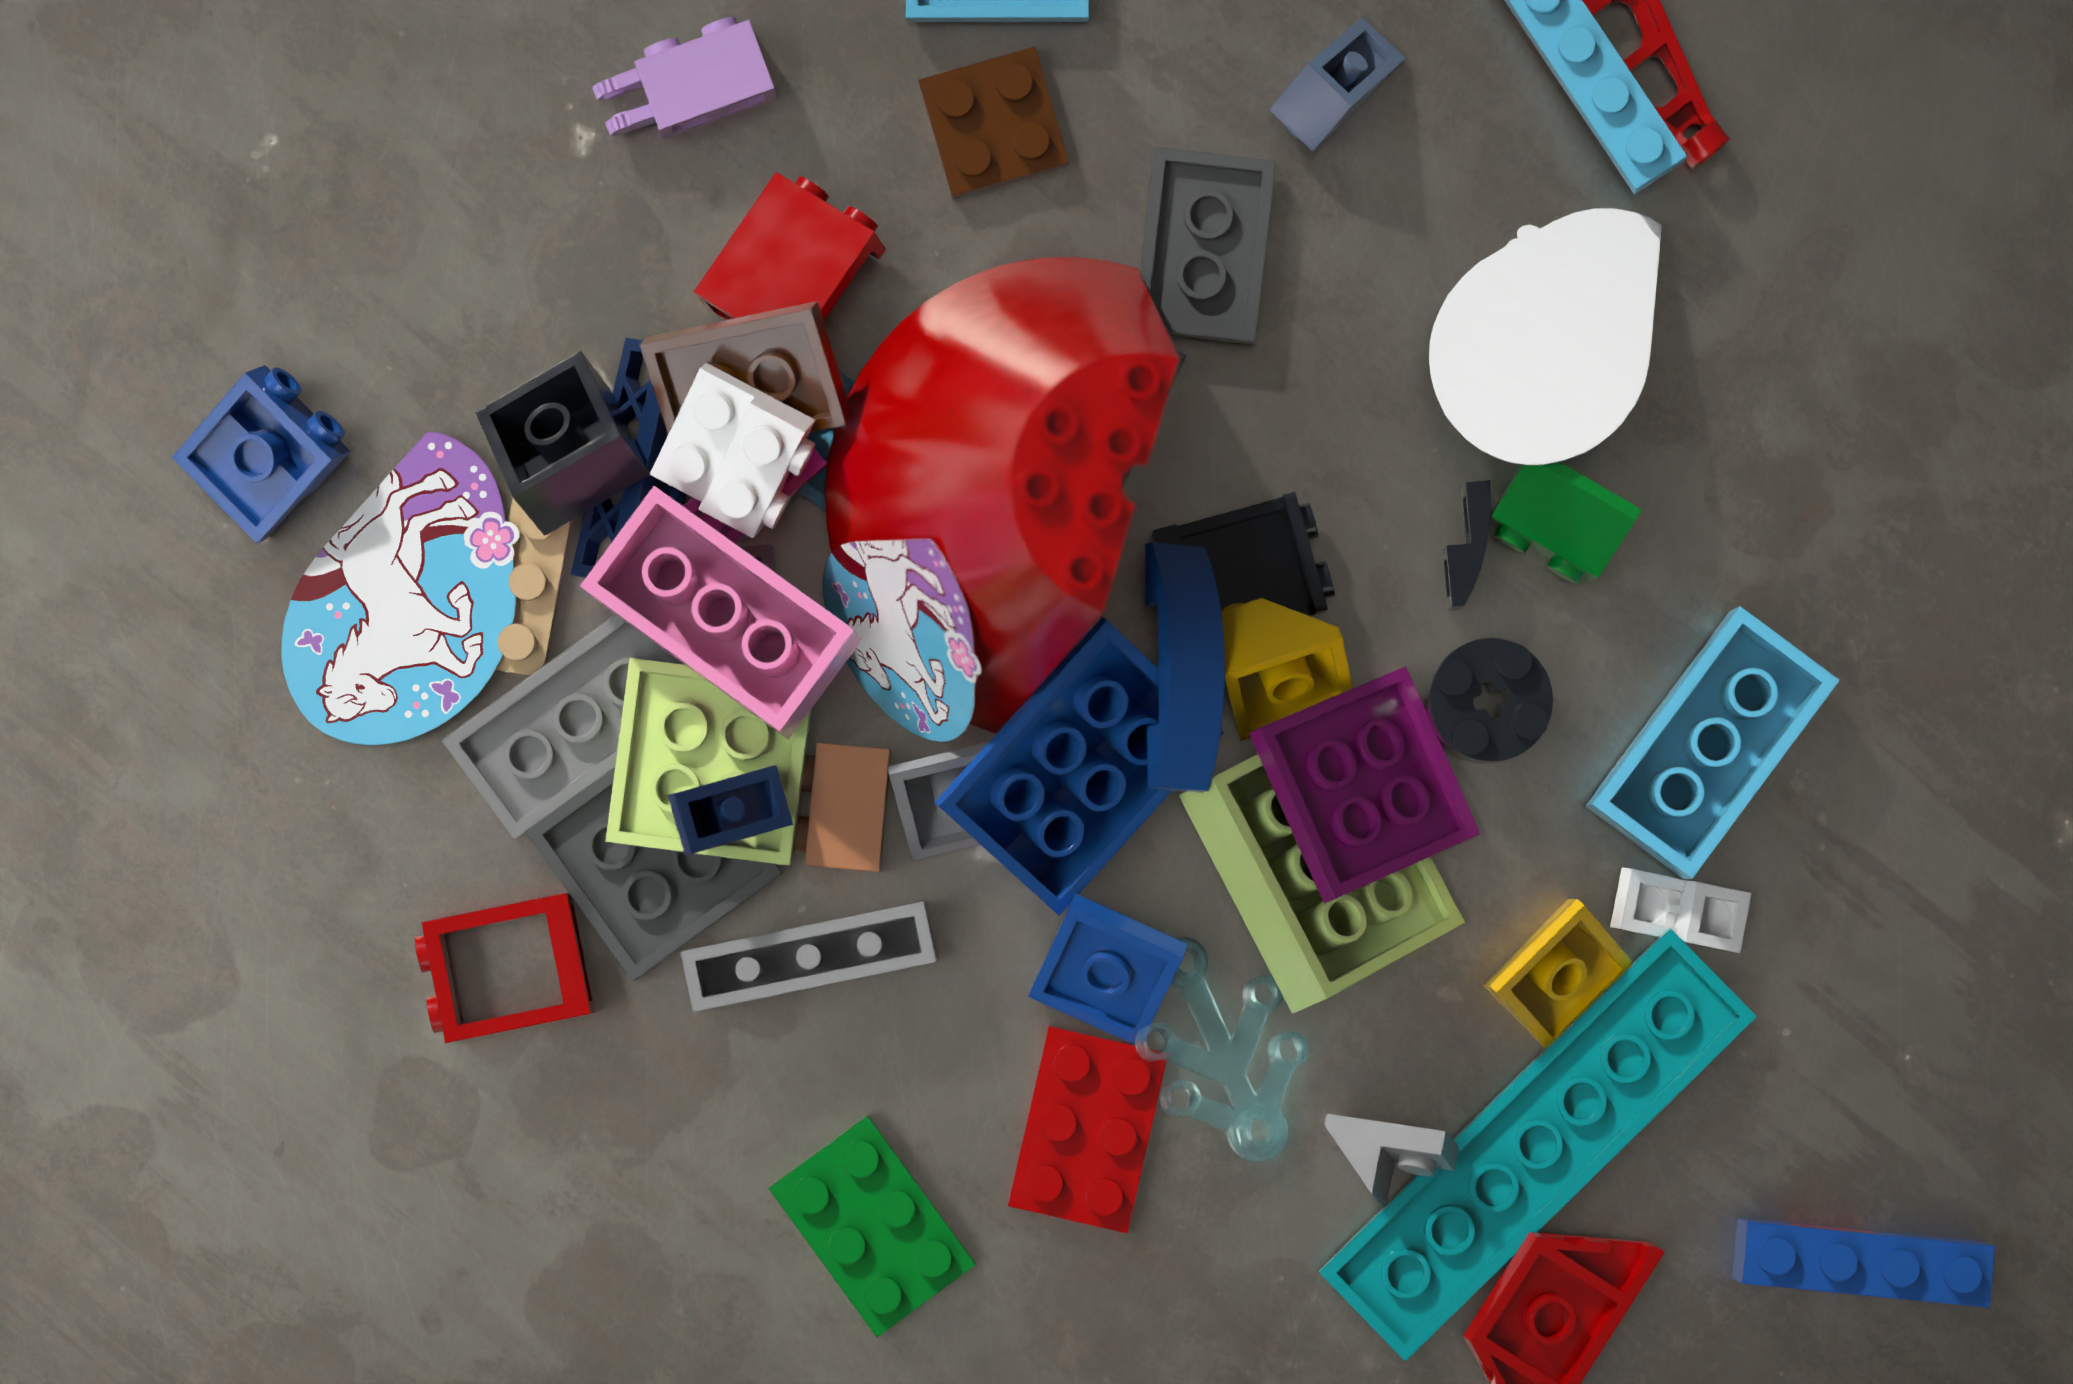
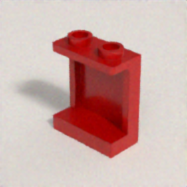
[693,172,886,321]

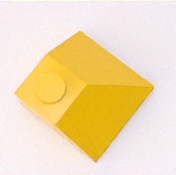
[1221,598,1353,741]

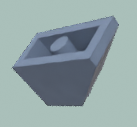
[1269,17,1406,151]

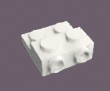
[649,363,816,538]

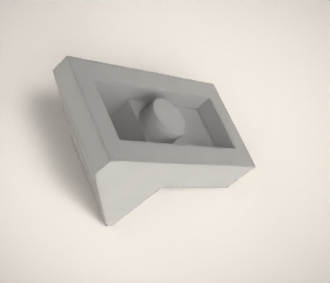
[1325,1114,1459,1208]

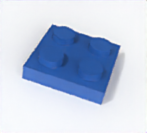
[1028,893,1188,1047]

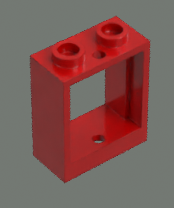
[415,893,596,1043]

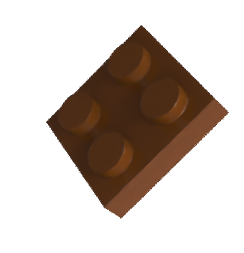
[918,46,1069,199]

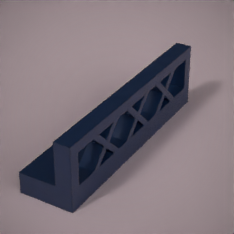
[570,338,686,578]

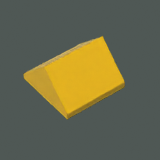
[1482,899,1633,1048]

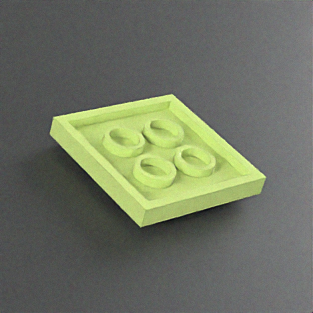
[605,658,811,866]

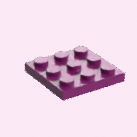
[1249,666,1480,904]

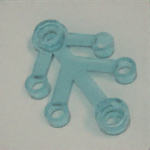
[1135,937,1309,1162]

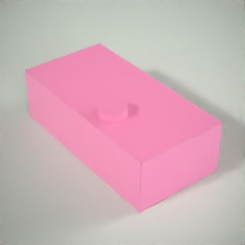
[580,486,862,740]

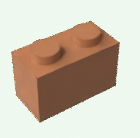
[795,742,892,872]

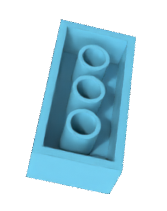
[1585,606,1840,879]

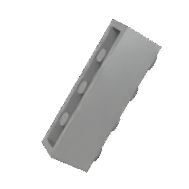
[681,901,938,1012]

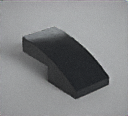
[1442,480,1491,611]

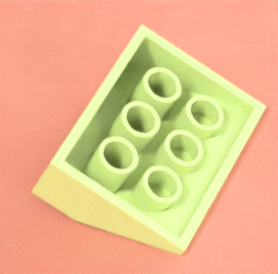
[1179,754,1465,1014]

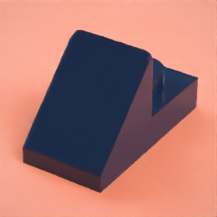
[668,765,793,856]

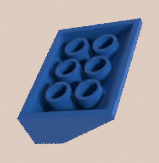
[934,617,1225,916]

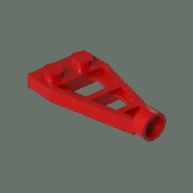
[1582,0,1731,170]

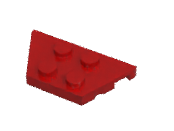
[1463,1232,1665,1384]

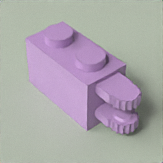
[592,17,777,139]

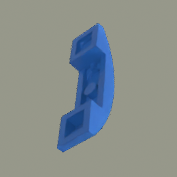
[1145,542,1225,793]

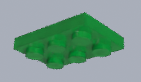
[768,1115,976,1338]

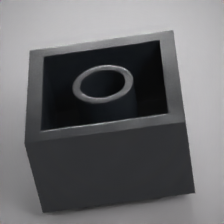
[475,351,650,536]

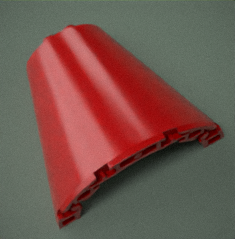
[824,257,1179,734]

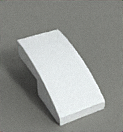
[1610,867,1752,953]

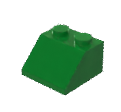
[1490,462,1642,585]

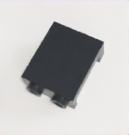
[1152,491,1335,617]

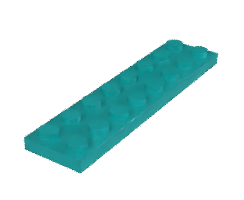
[1318,928,1757,1362]

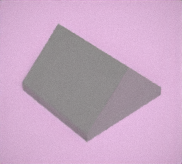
[888,742,989,861]

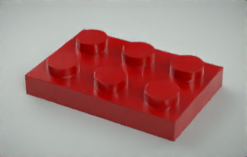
[1008,1026,1168,1234]

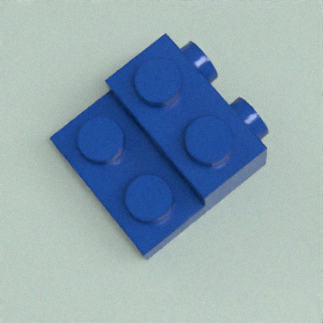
[171,365,350,544]

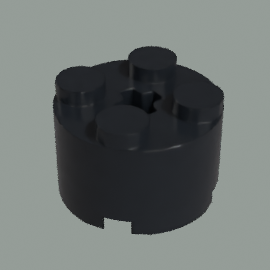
[1424,638,1553,764]

